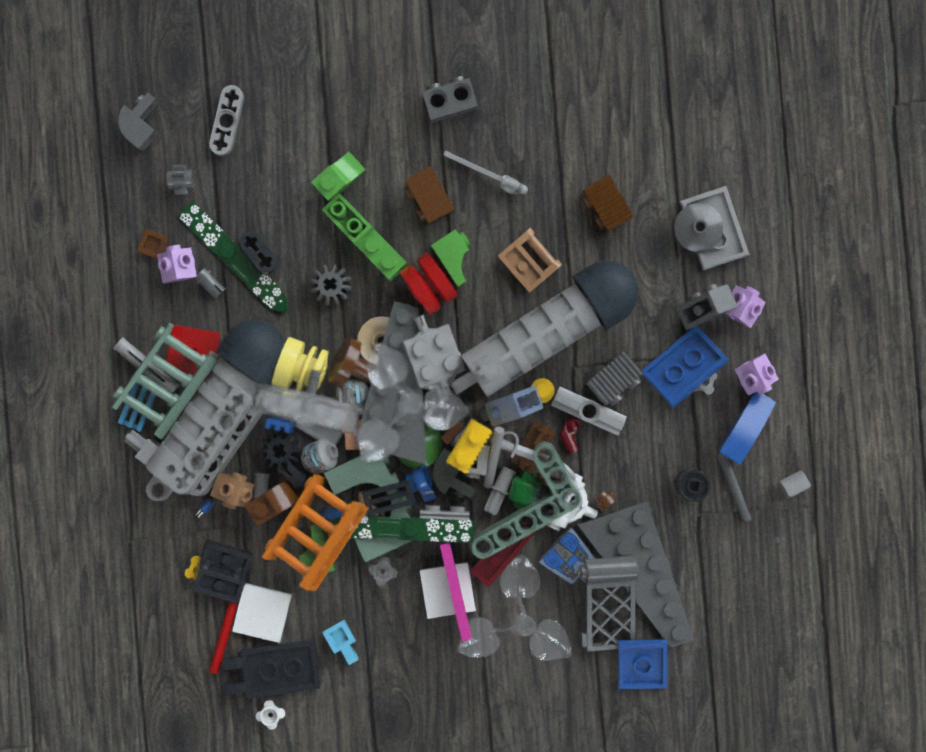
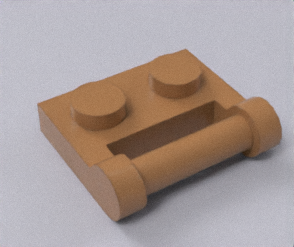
[497,228,563,293]

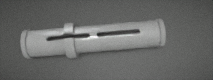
[113,337,180,394]

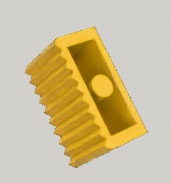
[446,419,492,473]

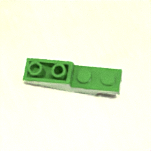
[322,193,408,281]

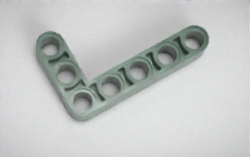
[472,441,581,559]

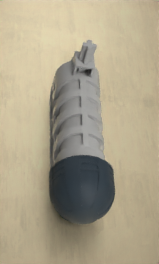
[450,261,639,397]
[124,320,285,501]

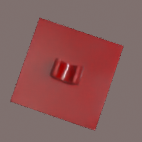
[165,325,221,380]

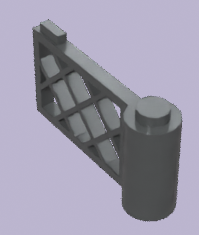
[580,555,637,652]

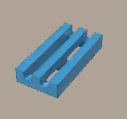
[118,382,156,432]

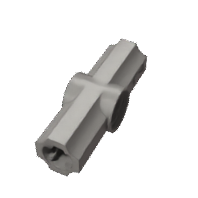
[551,386,627,436]

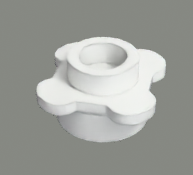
[256,700,285,730]

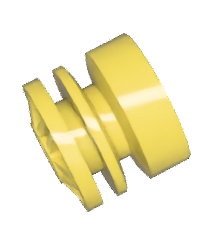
[272,337,329,395]

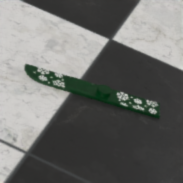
[178,201,289,312]
[330,516,474,543]

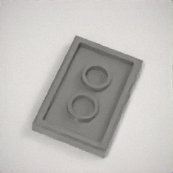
[679,186,749,271]

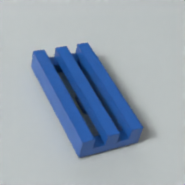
[265,417,296,433]

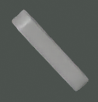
[209,85,244,156]

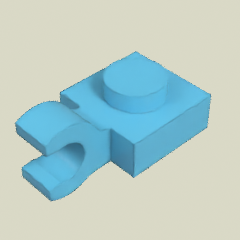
[322,620,359,665]

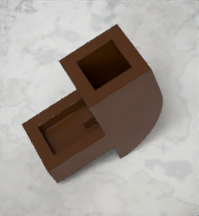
[244,480,300,526]

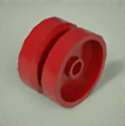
[399,252,458,316]

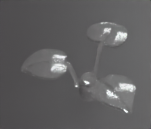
[358,343,469,462]
[457,555,571,661]

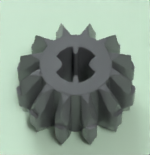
[310,264,352,306]

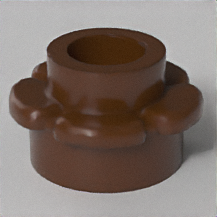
[595,490,617,512]

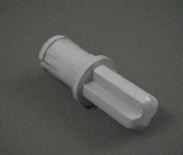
[484,466,516,515]

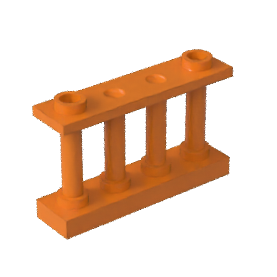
[262,474,369,591]

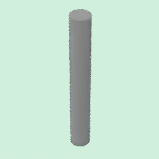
[483,427,505,488]

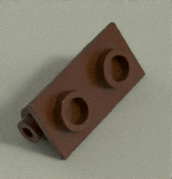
[510,420,556,473]

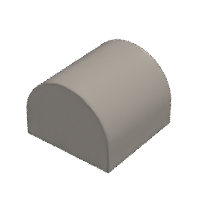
[779,470,811,498]

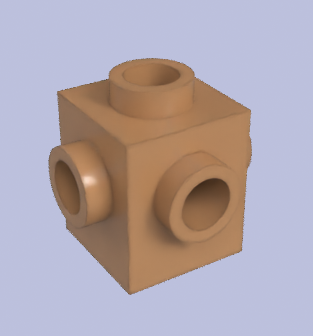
[210,472,255,510]

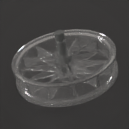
[250,370,364,435]

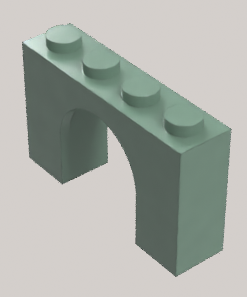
[324,450,416,562]

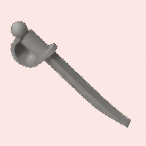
[443,150,528,195]
[490,431,577,479]

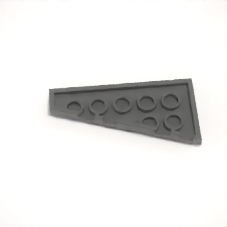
[354,301,426,464]
[577,501,694,648]

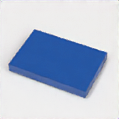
[641,326,729,408]

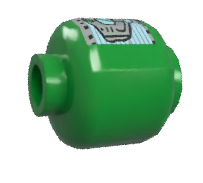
[509,472,543,509]

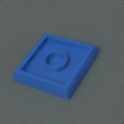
[618,640,668,689]

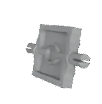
[402,315,466,397]

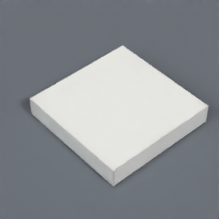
[420,562,476,619]
[232,583,292,643]

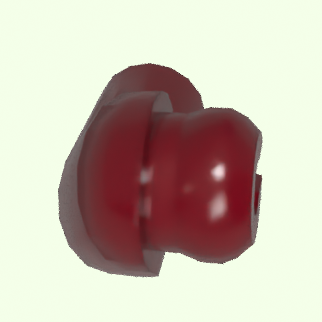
[560,418,581,455]

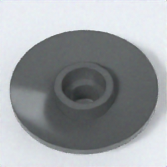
[674,203,723,252]

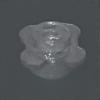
[369,557,398,586]

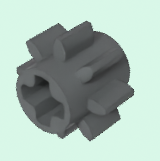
[167,164,194,195]

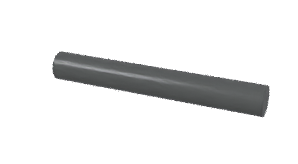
[716,453,752,523]

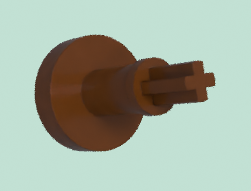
[328,337,376,387]

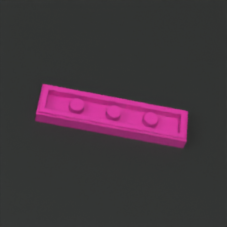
[440,542,471,642]

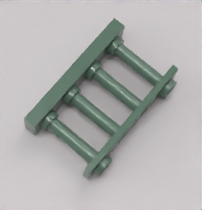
[112,323,219,439]

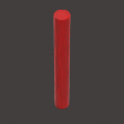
[209,601,238,674]

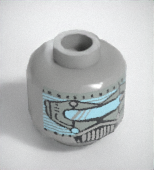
[336,379,370,411]
[301,439,338,474]

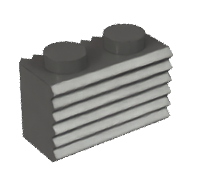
[585,351,643,406]

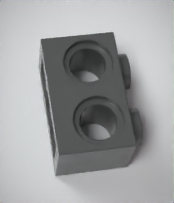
[422,76,478,123]

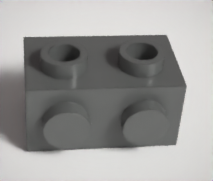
[677,284,738,330]

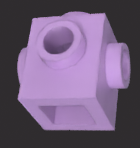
[157,245,197,283]
[725,285,766,328]
[735,354,779,395]

